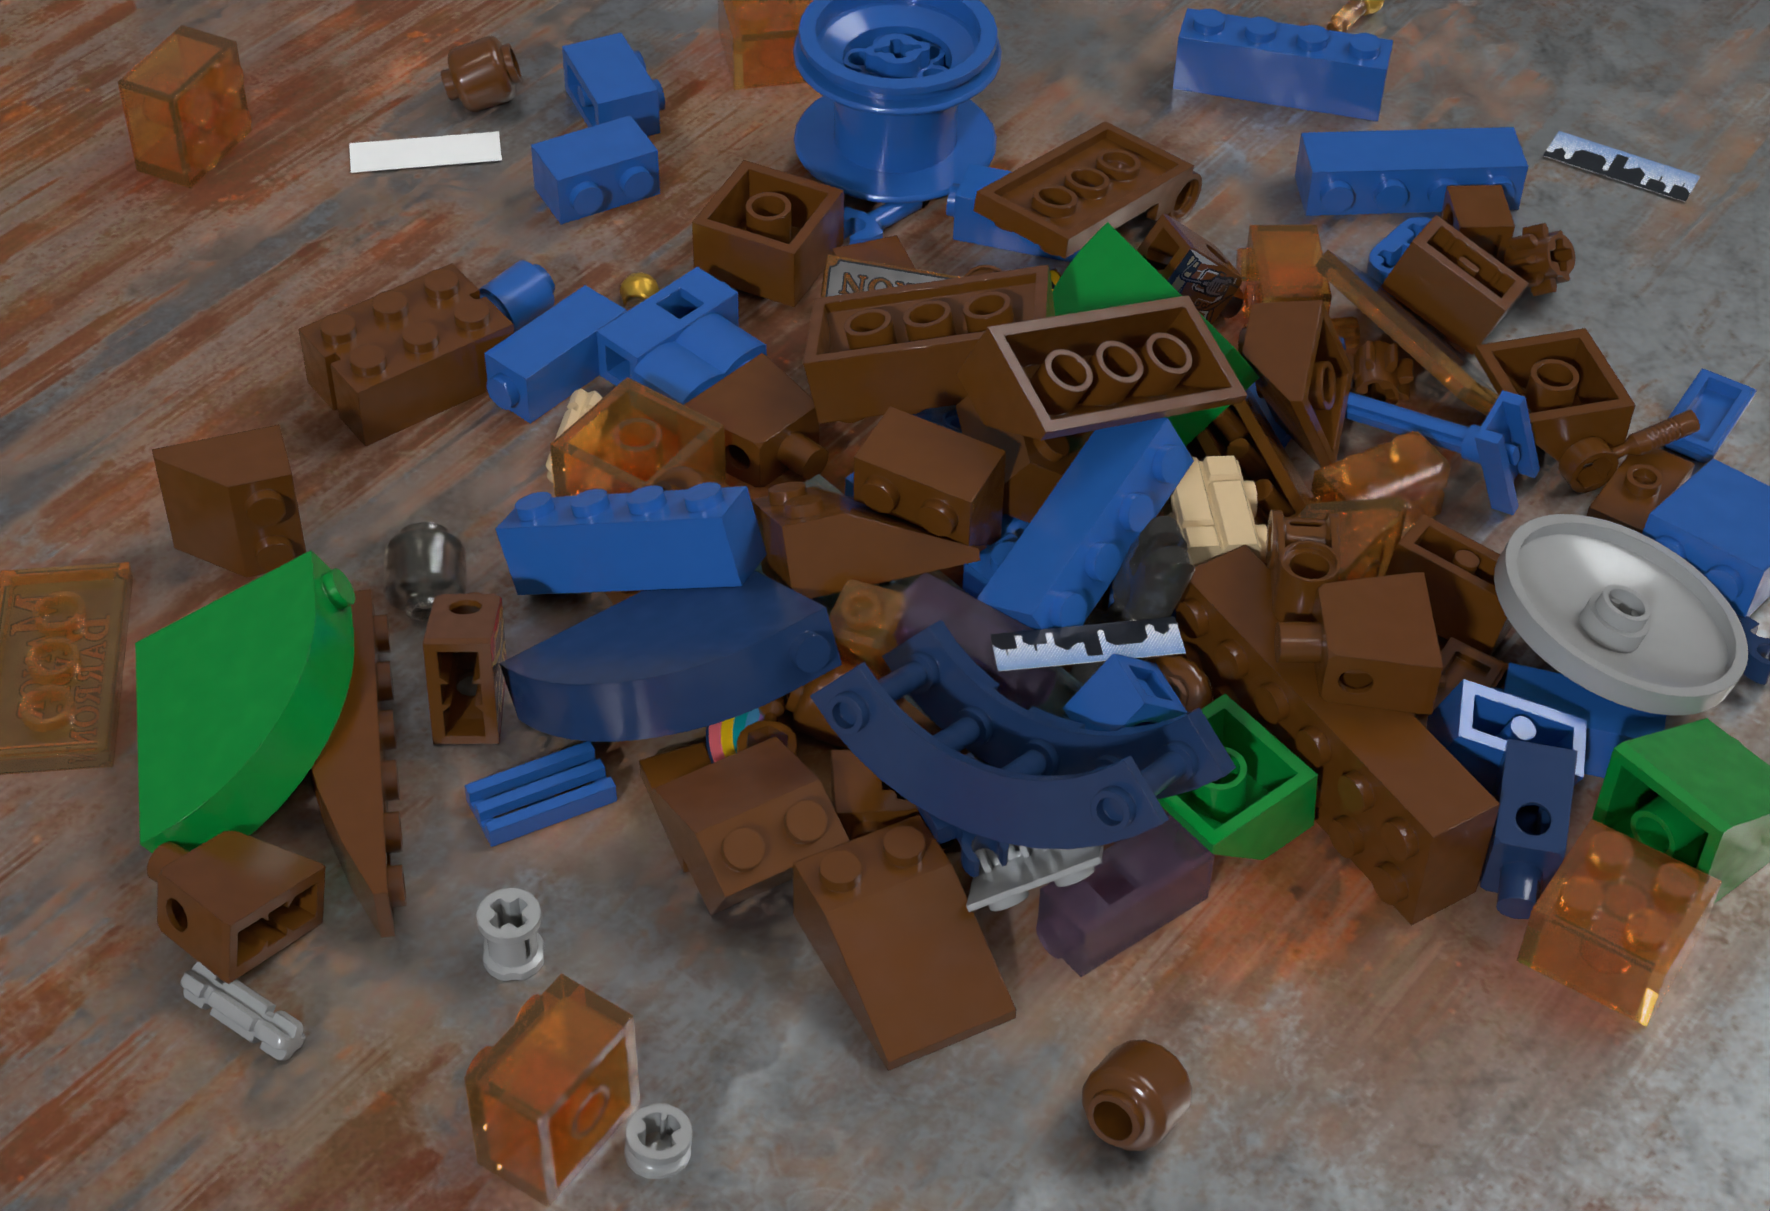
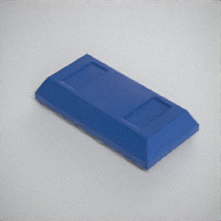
[1663,368,1757,464]

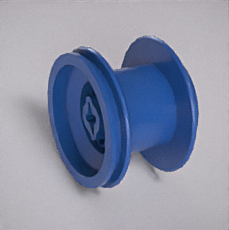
[793,0,1002,204]

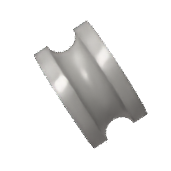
[624,1103,693,1179]

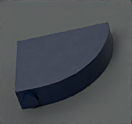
[499,570,842,742]

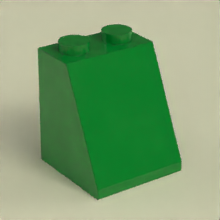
[1586,718,1770,921]

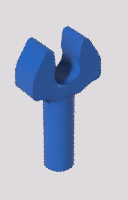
[844,202,923,245]

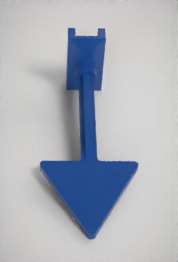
[1249,337,1540,515]

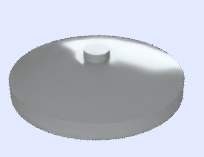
[1494,514,1748,715]

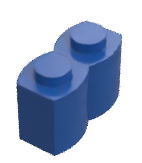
[632,313,767,432]

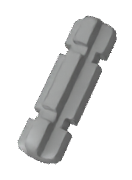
[180,961,306,1061]

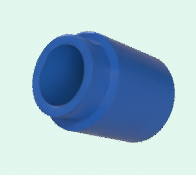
[479,260,555,333]

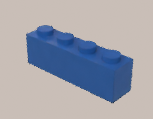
[1173,8,1393,122]
[1295,127,1528,216]
[975,417,1194,634]
[495,482,767,595]

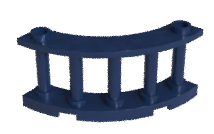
[810,619,1236,849]

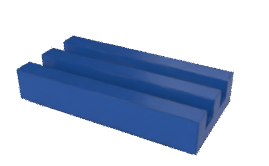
[464,741,617,847]

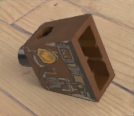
[1137,214,1244,325]

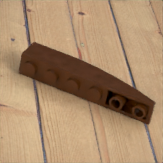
[309,589,407,938]

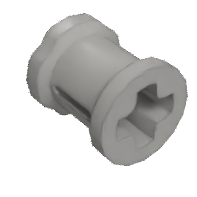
[476,887,545,981]

